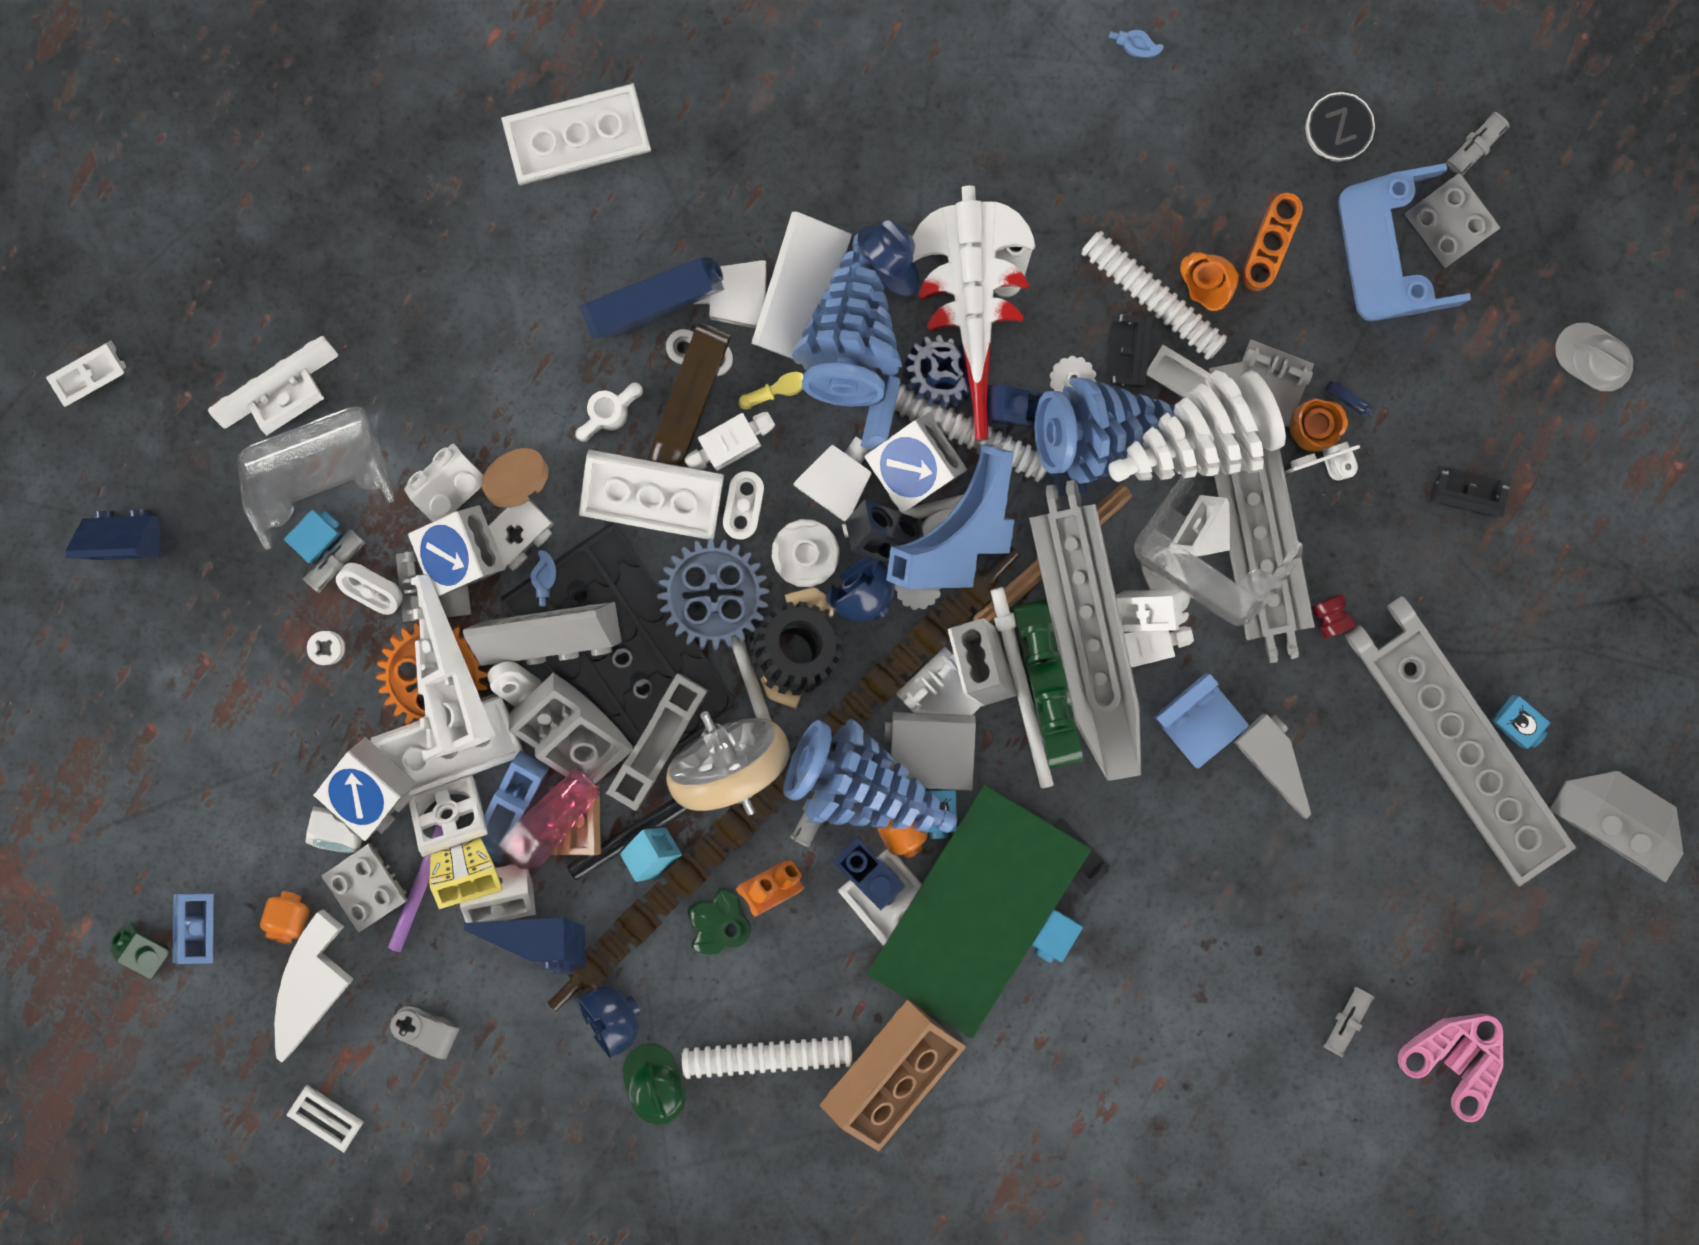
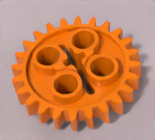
[376,620,489,725]

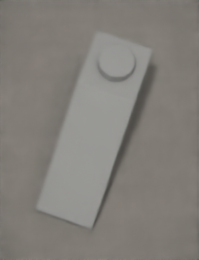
[1233,714,1311,819]

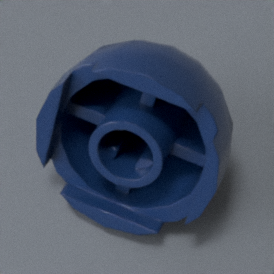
[826,557,895,622]
[577,987,641,1058]

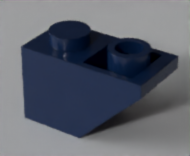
[972,385,1044,428]
[832,837,905,911]

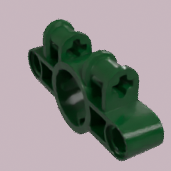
[1012,600,1083,769]

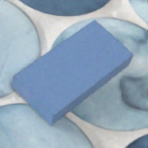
[861,375,900,450]

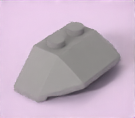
[1549,771,1684,883]

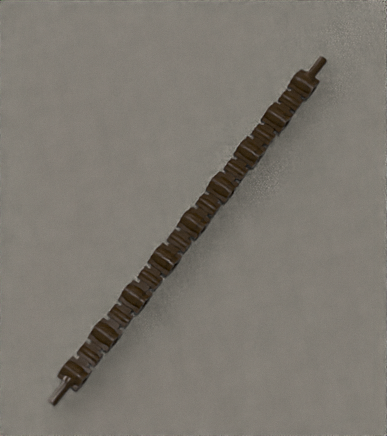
[547,546,1021,1012]

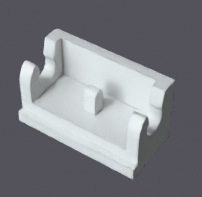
[46,340,126,407]
[1116,588,1189,632]

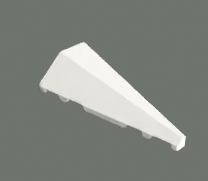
[411,574,496,760]

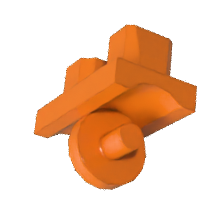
[736,860,805,917]

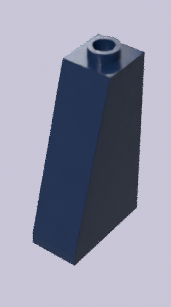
[580,258,725,338]

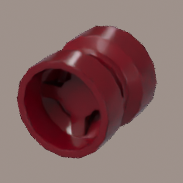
[1311,594,1356,639]

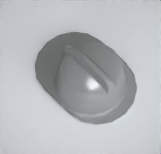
[1555,323,1633,391]

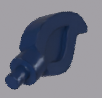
[1325,381,1375,417]

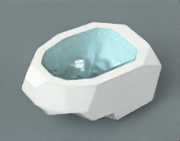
[306,806,362,853]

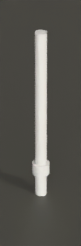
[990,587,1054,788]

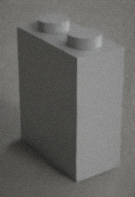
[885,712,976,790]

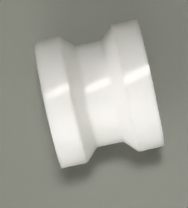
[307,631,346,665]

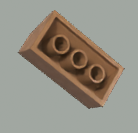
[819,1000,966,1152]

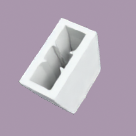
[694,260,767,328]
[793,437,872,522]

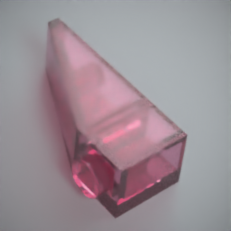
[498,768,601,870]

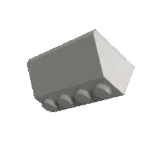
[463,601,622,666]

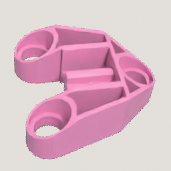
[1398,1014,1503,1122]

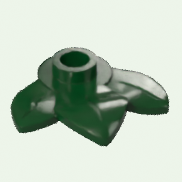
[688,888,751,955]

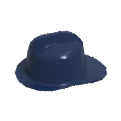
[857,219,919,297]

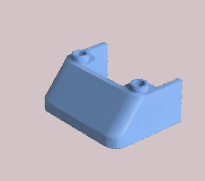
[1337,163,1471,321]

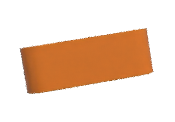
[1241,193,1303,291]

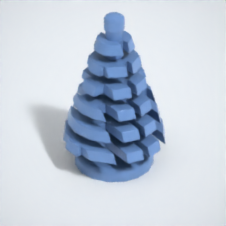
[792,234,902,407]
[1034,377,1175,484]
[783,719,957,833]

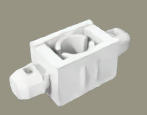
[684,412,775,471]
[1124,626,1194,667]

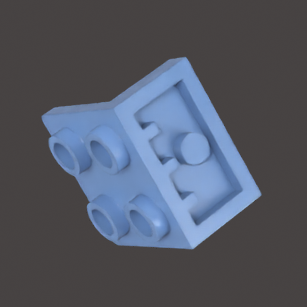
[1153,673,1248,768]

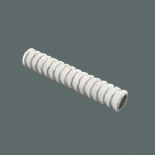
[1081,231,1227,360]
[894,384,1047,483]
[682,1036,852,1079]

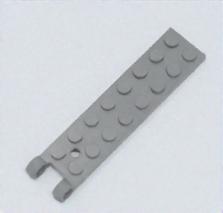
[1345,596,1576,887]

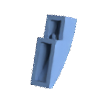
[481,751,550,863]

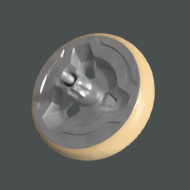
[666,711,790,815]

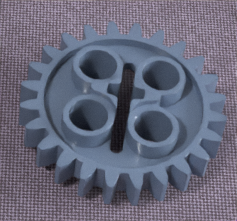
[657,539,769,651]

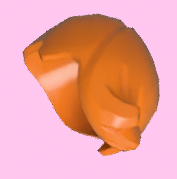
[1180,252,1239,311]
[1289,398,1348,452]

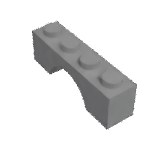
[606,673,709,811]

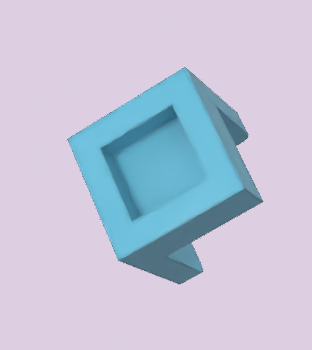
[620,827,682,882]

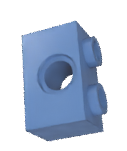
[173,894,214,964]

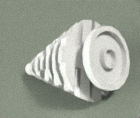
[1108,370,1286,482]

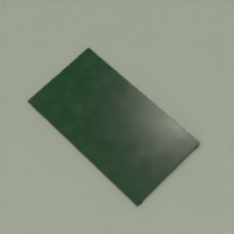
[866,784,1091,1038]

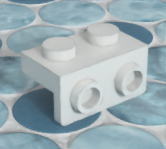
[404,443,484,522]

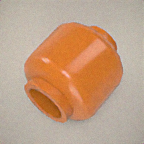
[877,819,928,858]
[260,891,310,944]

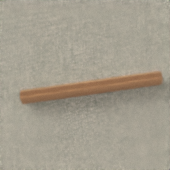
[973,484,1133,624]

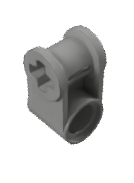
[390,1005,460,1059]

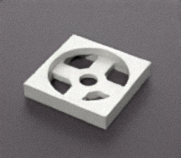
[409,775,488,857]

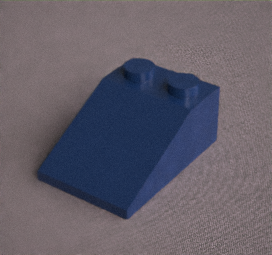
[65,509,161,560]
[464,918,585,974]

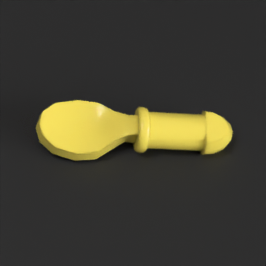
[738,371,804,410]

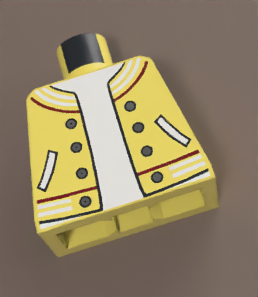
[429,828,503,909]

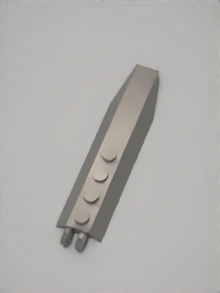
[1209,362,1315,663]
[1029,480,1141,781]

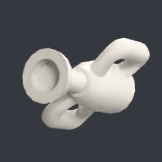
[575,382,643,442]

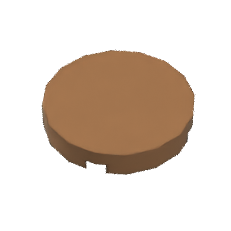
[482,448,549,508]

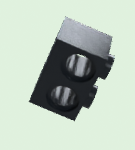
[845,500,924,564]

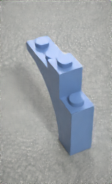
[886,445,1014,589]

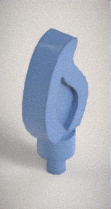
[1109,30,1164,58]
[530,550,557,606]

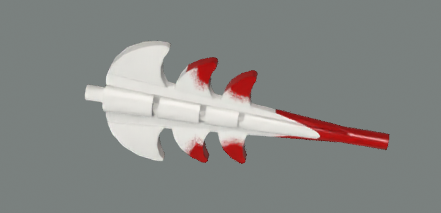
[912,186,1036,441]

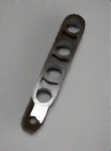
[647,322,732,467]

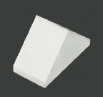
[1168,495,1230,556]

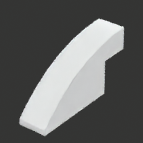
[274,909,353,1062]

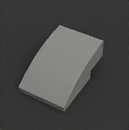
[508,673,633,786]

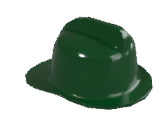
[622,1044,686,1125]

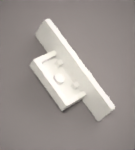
[208,336,338,436]

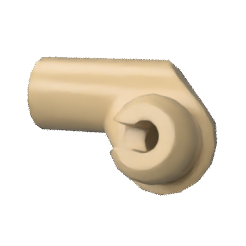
[785,587,835,617]
[761,676,802,709]

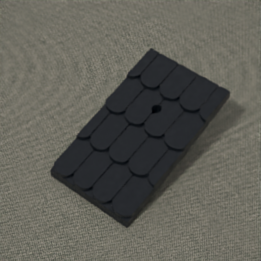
[501,522,739,772]

